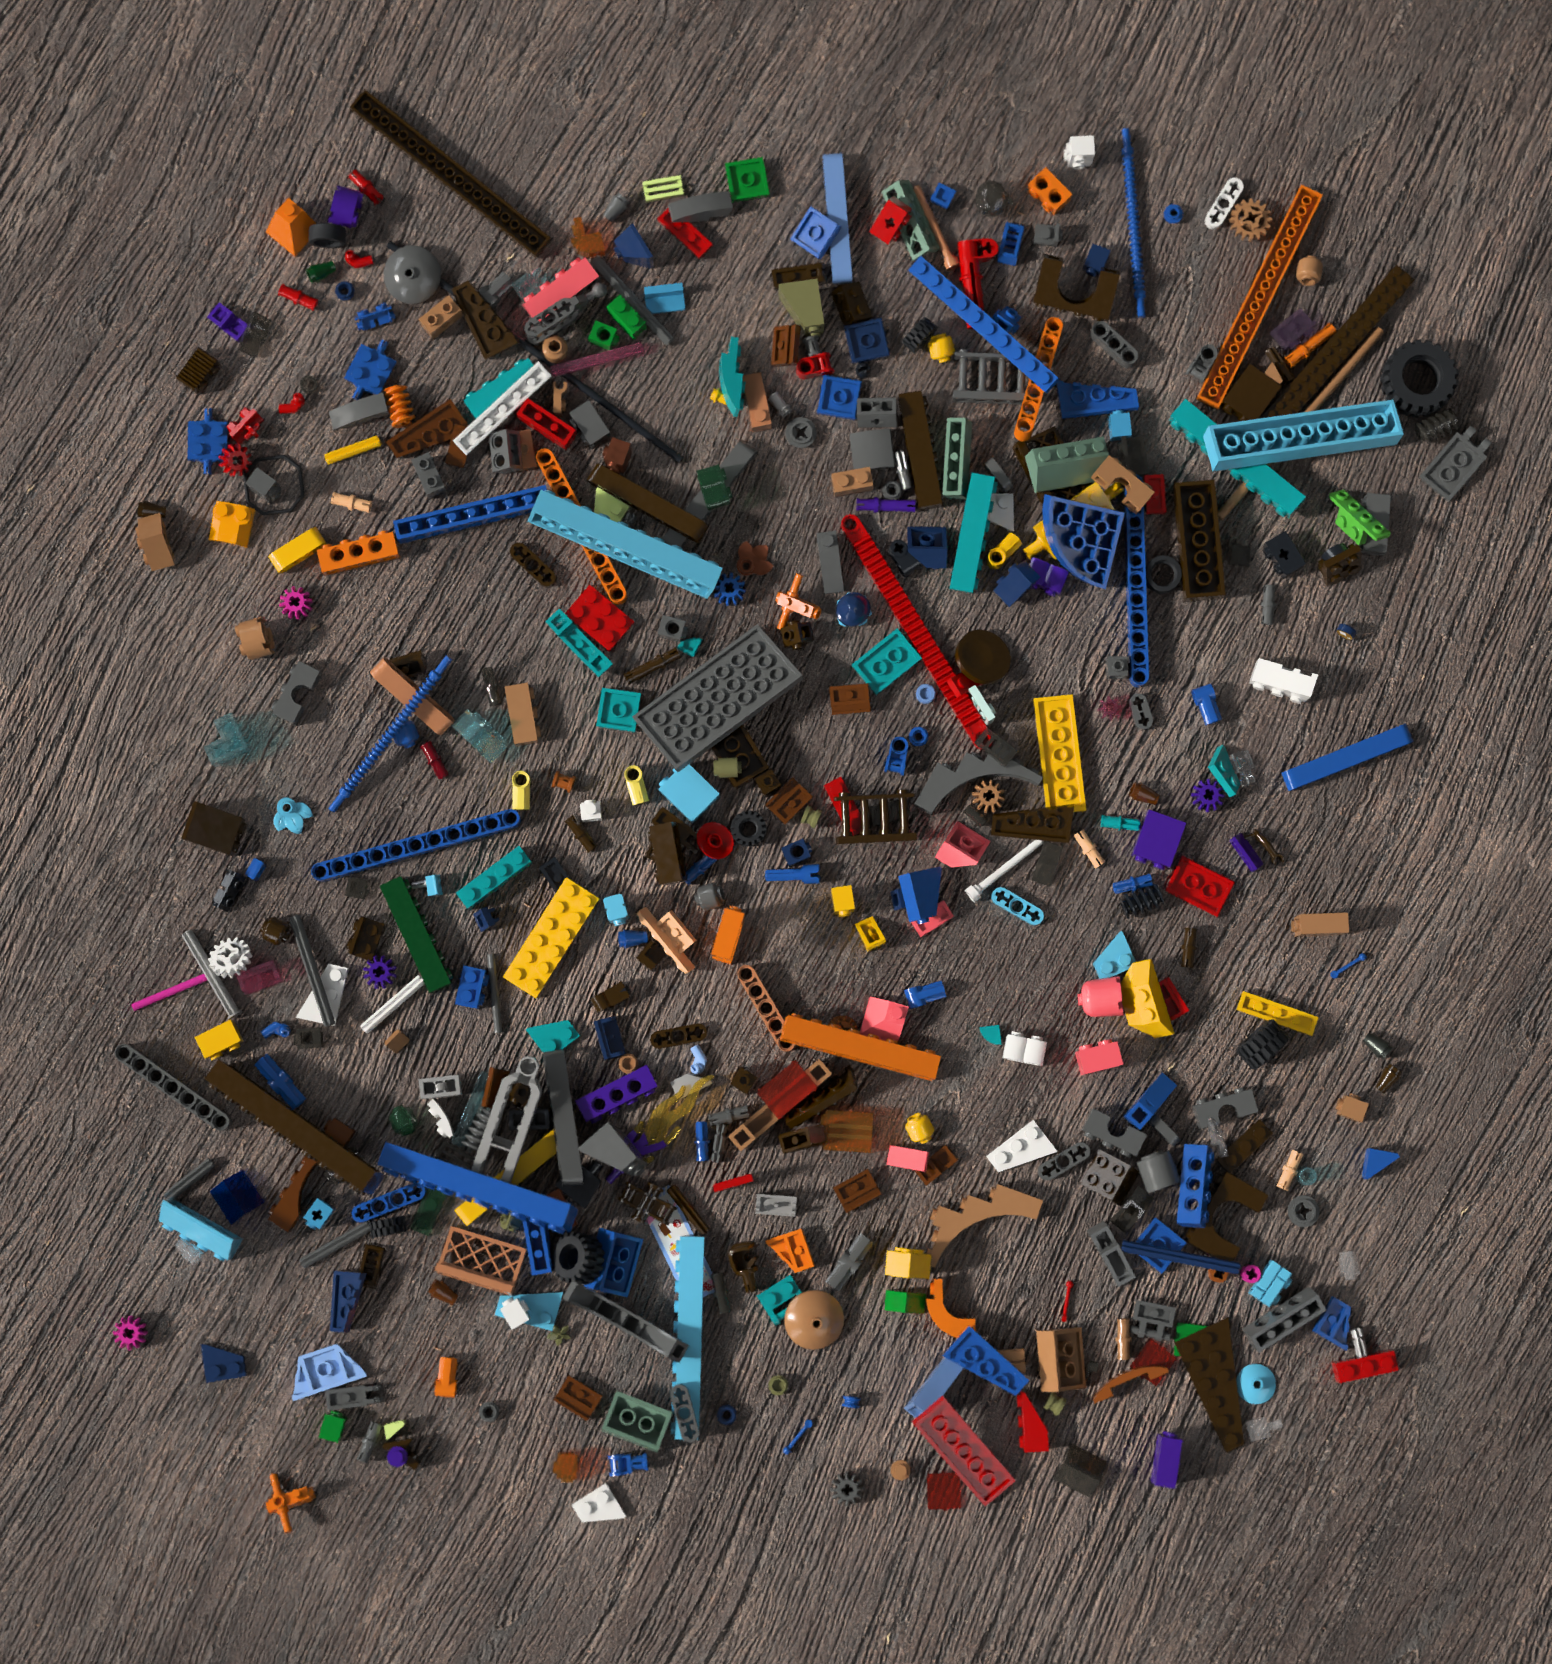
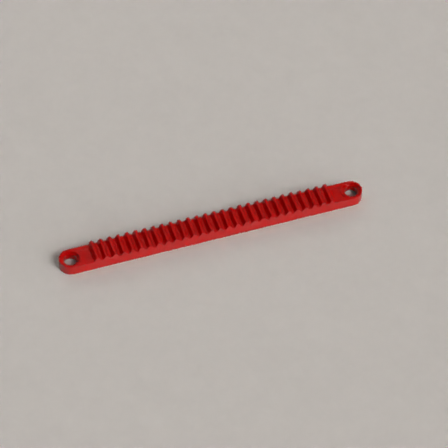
[841,514,993,750]

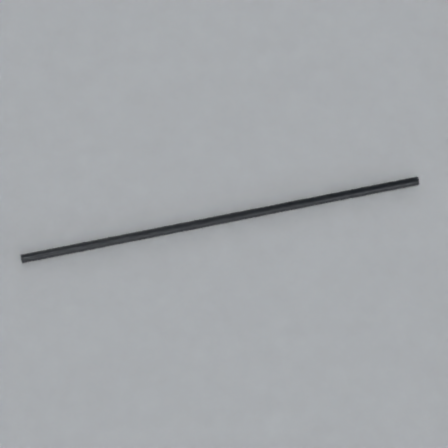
[386,241,684,463]

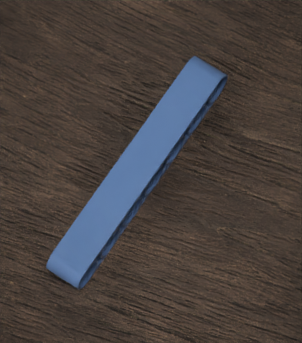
[823,153,852,285]

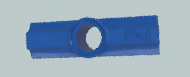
[255,1054,307,1110]

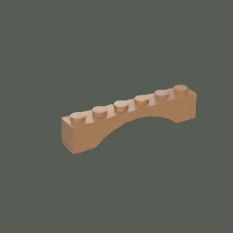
[728,1059,832,1151]

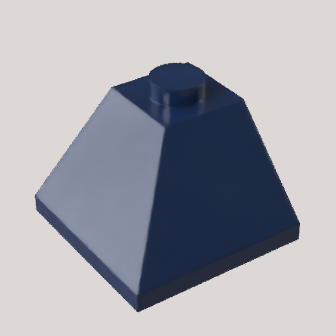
[613,224,654,269]
[907,526,947,569]

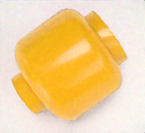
[928,333,955,363]
[905,1113,934,1144]

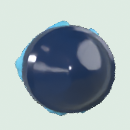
[836,592,872,627]

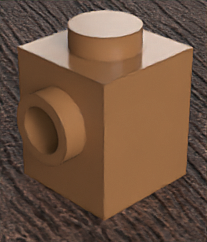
[1335,1093,1369,1123]

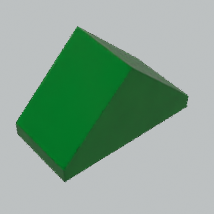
[884,1290,926,1314]

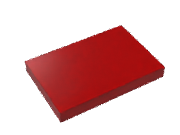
[1164,855,1235,917]

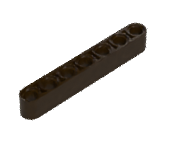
[586,463,709,543]

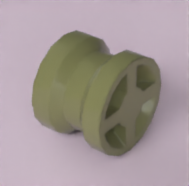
[800,805,822,829]
[1043,1392,1067,1416]

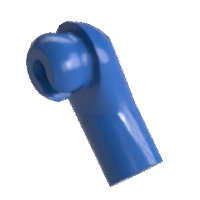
[260,1022,291,1039]

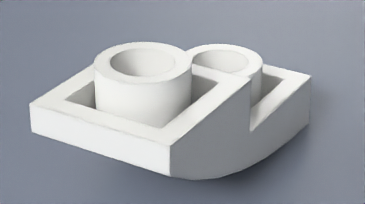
[427,1099,454,1138]

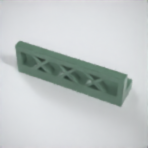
[882,180,940,261]

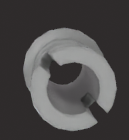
[768,392,791,417]

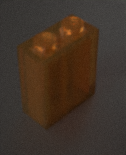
[819,1110,873,1153]

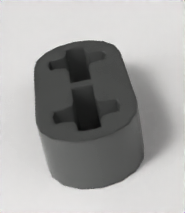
[984,458,1013,493]
[1129,693,1153,731]
[1148,1114,1181,1147]

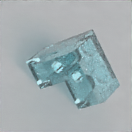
[451,709,507,763]
[204,713,251,767]

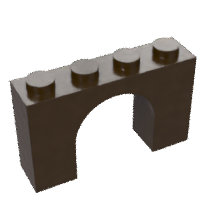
[1033,254,1120,321]
[1186,1172,1269,1261]

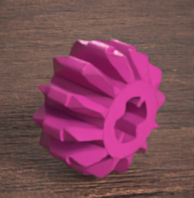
[279,586,313,620]
[113,1316,148,1350]

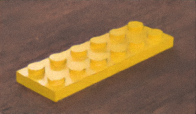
[1033,694,1086,813]
[503,877,600,998]

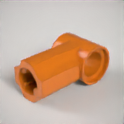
[435,1357,458,1398]

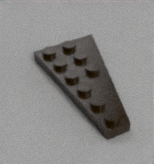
[1174,1317,1244,1453]

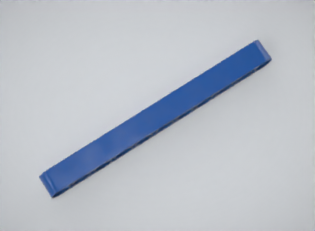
[1123,475,1149,688]
[311,809,521,882]

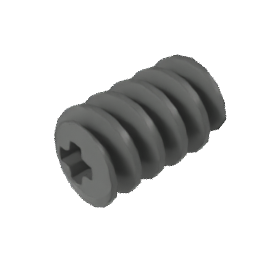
[461,1107,501,1151]

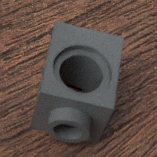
[658,615,688,643]
[1106,656,1128,679]

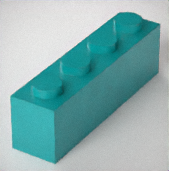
[464,358,533,419]
[456,846,532,910]

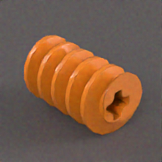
[384,385,415,428]

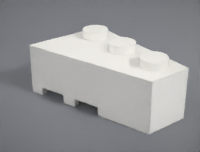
[1249,658,1318,704]

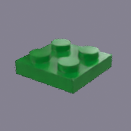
[725,157,769,202]

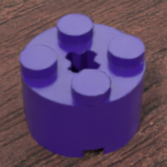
[328,185,363,229]

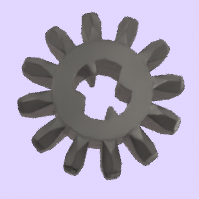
[830,1471,864,1507]

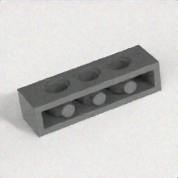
[1242,1287,1326,1353]

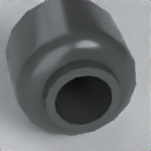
[694,882,725,911]

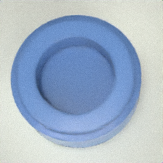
[916,684,936,704]

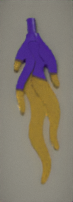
[605,1075,714,1184]

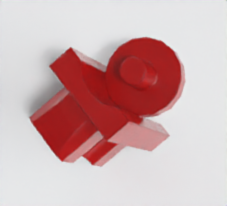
[227,407,264,445]

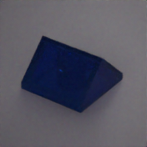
[210,1169,265,1225]

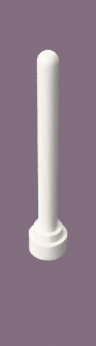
[965,840,1044,902]

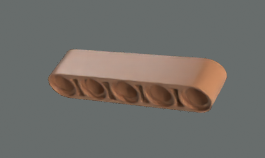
[370,657,455,736]
[738,965,795,1052]

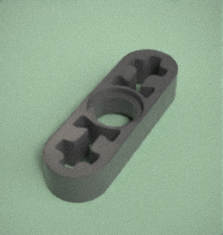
[1037,1142,1090,1181]
[670,1384,699,1442]

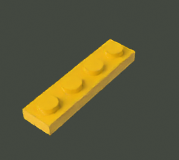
[1236,991,1318,1036]

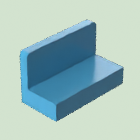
[644,283,685,314]

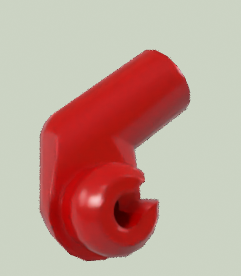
[278,393,305,414]

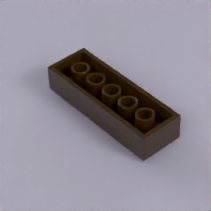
[1173,479,1226,602]

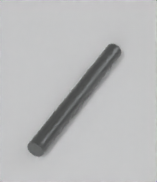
[487,954,502,1033]

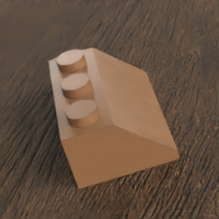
[1036,1327,1086,1392]

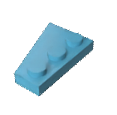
[495,1292,563,1331]

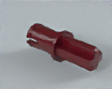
[420,741,449,780]

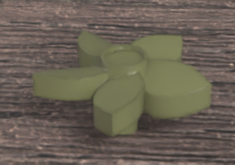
[547,1325,571,1346]

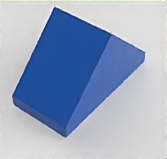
[1362,1148,1400,1180]

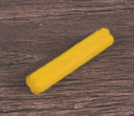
[324,436,381,464]

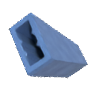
[904,1357,964,1418]

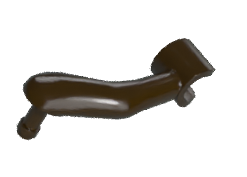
[1244,829,1284,865]

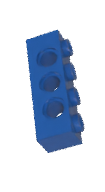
[1177,1144,1214,1228]

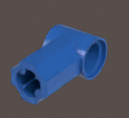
[1191,684,1222,726]
[904,981,946,1009]

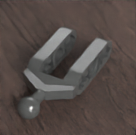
[525,283,607,346]

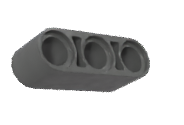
[1090,321,1138,369]

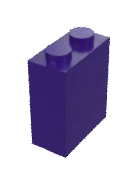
[1131,810,1186,870]
[1151,1431,1182,1489]

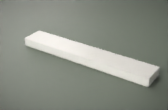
[453,361,552,455]

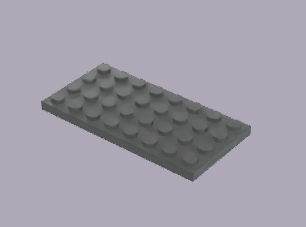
[632,624,804,772]

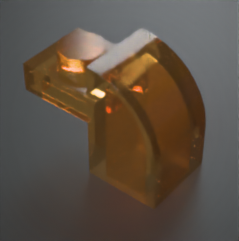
[570,217,606,258]

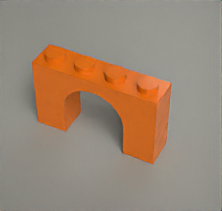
[711,906,745,965]

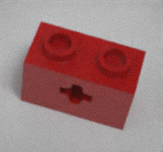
[869,196,912,244]

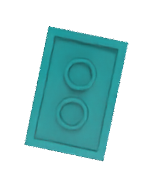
[851,628,922,696]

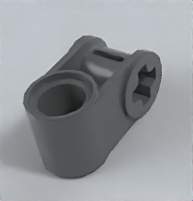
[1185,344,1218,384]

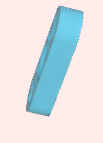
[991,887,1044,926]

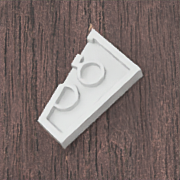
[296,964,349,1026]
[986,1120,1058,1172]

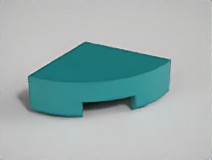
[676,637,703,658]
[979,1025,1002,1045]

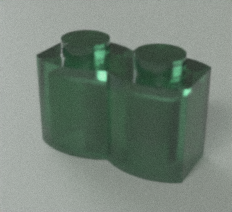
[696,464,733,511]

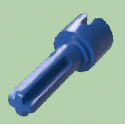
[765,864,820,884]

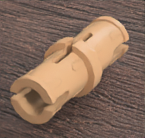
[331,492,372,513]
[1073,829,1106,869]
[1276,1150,1304,1191]

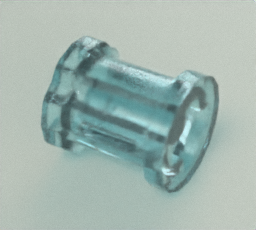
[1296,1167,1317,1185]

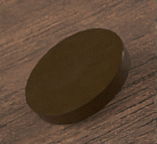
[955,630,1011,684]

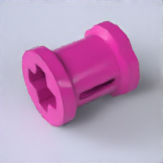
[1240,1265,1261,1283]

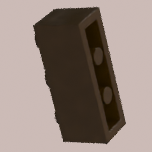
[648,822,688,885]

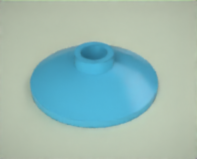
[1236,1364,1276,1404]

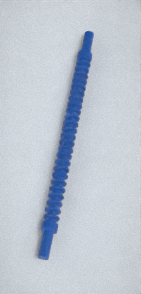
[1122,128,1146,318]
[328,655,452,813]

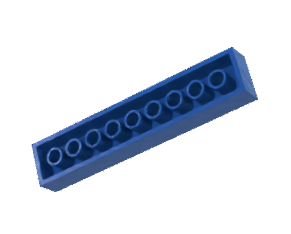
[377,1142,578,1234]

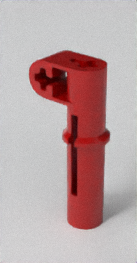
[958,238,998,330]

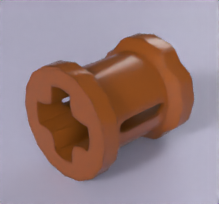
[551,770,576,793]
[1208,1269,1228,1283]

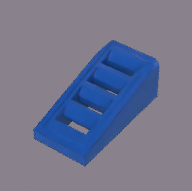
[997,222,1025,266]

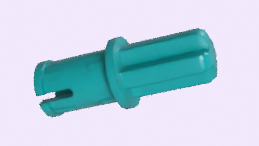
[1100,815,1140,831]

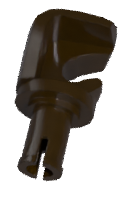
[728,1241,759,1293]

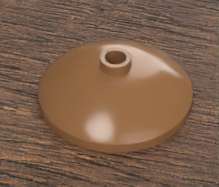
[784,1290,844,1350]

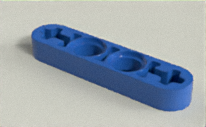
[352,1182,426,1223]

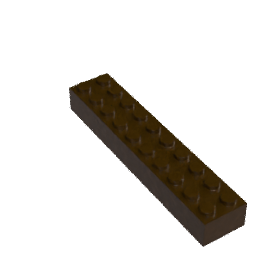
[205,1059,386,1196]

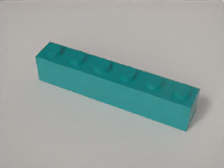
[949,473,998,594]

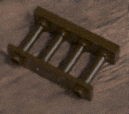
[833,789,917,844]

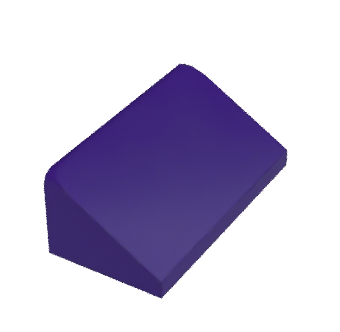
[1229,833,1263,872]

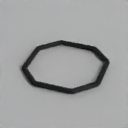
[243,455,305,516]

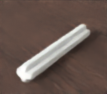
[361,975,425,1033]

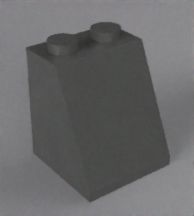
[578,1122,649,1177]

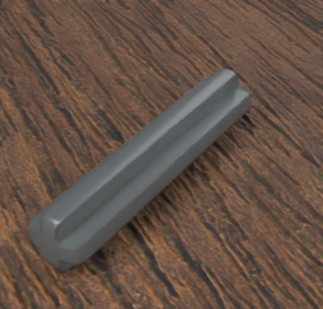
[163,1158,215,1200]

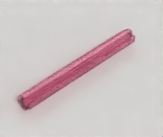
[550,342,644,377]

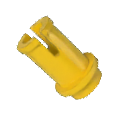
[710,388,727,405]

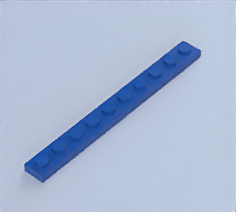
[908,256,1060,393]

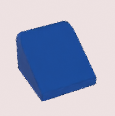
[245,858,267,881]

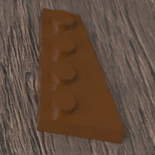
[386,399,469,459]

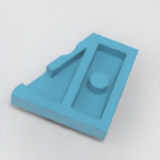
[1093,931,1136,979]

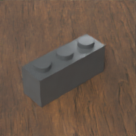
[1358,493,1391,556]

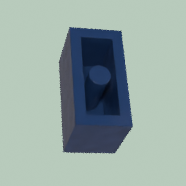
[993,560,1041,607]

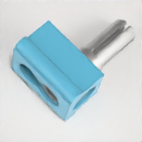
[411,875,443,897]

